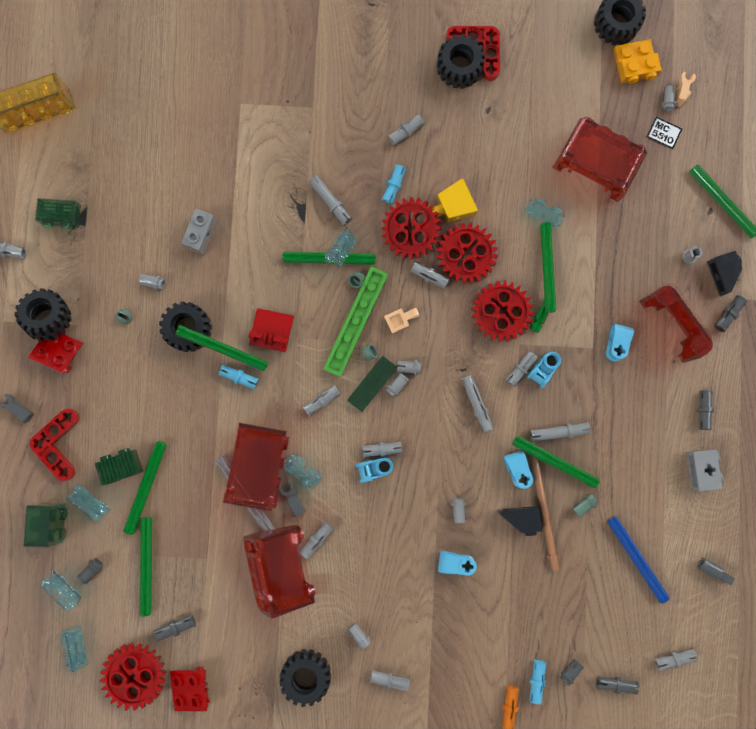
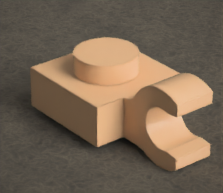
[675,71,696,108]
[384,308,419,334]

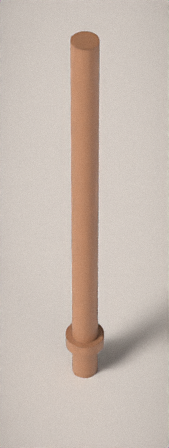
[530,442,559,571]

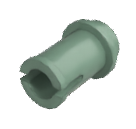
[572,494,598,518]

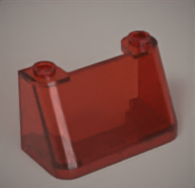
[639,283,713,363]
[243,525,316,619]

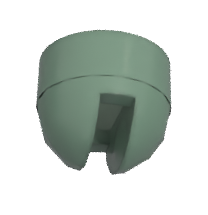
[348,272,365,288]
[116,309,133,325]
[361,344,378,361]

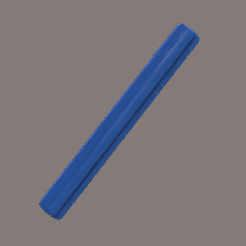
[607,516,670,604]

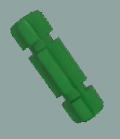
[530,298,549,333]

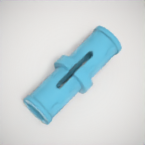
[382,164,407,204]
[219,364,259,390]
[529,660,547,704]

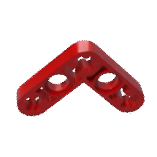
[446,26,500,81]
[29,409,79,481]

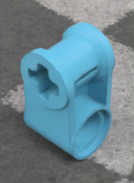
[606,323,634,362]
[527,352,561,388]
[503,450,533,489]
[355,457,393,483]
[438,551,477,576]

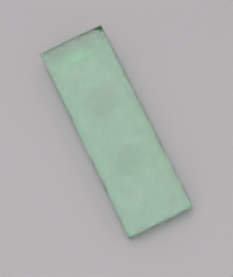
[347,355,397,412]

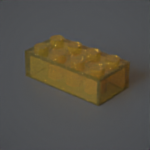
[0,73,76,132]

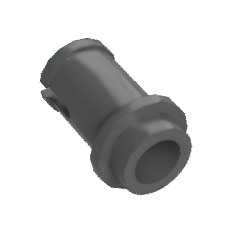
[77,558,103,584]
[560,659,584,686]

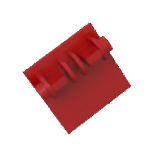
[248,308,294,353]
[28,334,84,373]
[170,666,210,712]

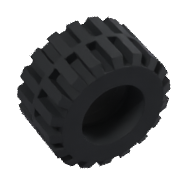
[594,0,646,45]
[437,34,485,89]
[15,288,71,342]
[159,302,212,352]
[279,649,331,707]

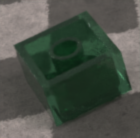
[24,503,68,547]

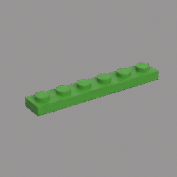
[323,266,388,378]

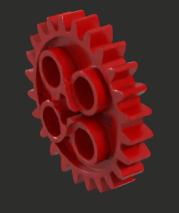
[381,197,443,260]
[436,223,498,284]
[471,280,534,342]
[100,642,167,711]

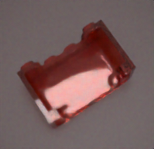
[552,117,647,202]
[223,423,289,512]

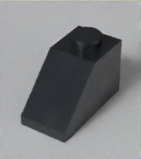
[707,251,743,297]
[498,506,542,536]

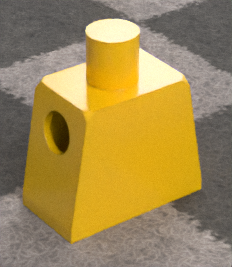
[432,178,478,223]

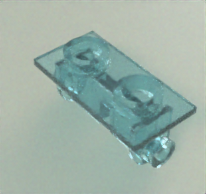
[525,197,565,227]
[325,227,357,267]
[283,453,322,490]
[67,484,110,522]
[41,570,82,611]
[61,626,88,672]

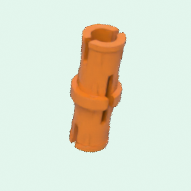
[501,685,519,729]

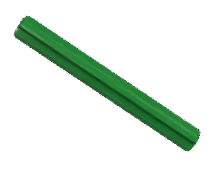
[690,164,756,238]
[540,222,557,313]
[282,252,376,265]
[176,325,268,371]
[512,436,600,488]
[123,441,167,535]
[139,517,152,617]

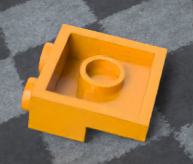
[613,39,662,84]

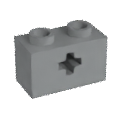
[181,208,217,255]
[686,449,724,491]

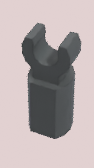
[0,394,34,423]
[279,482,305,517]
[697,557,735,585]

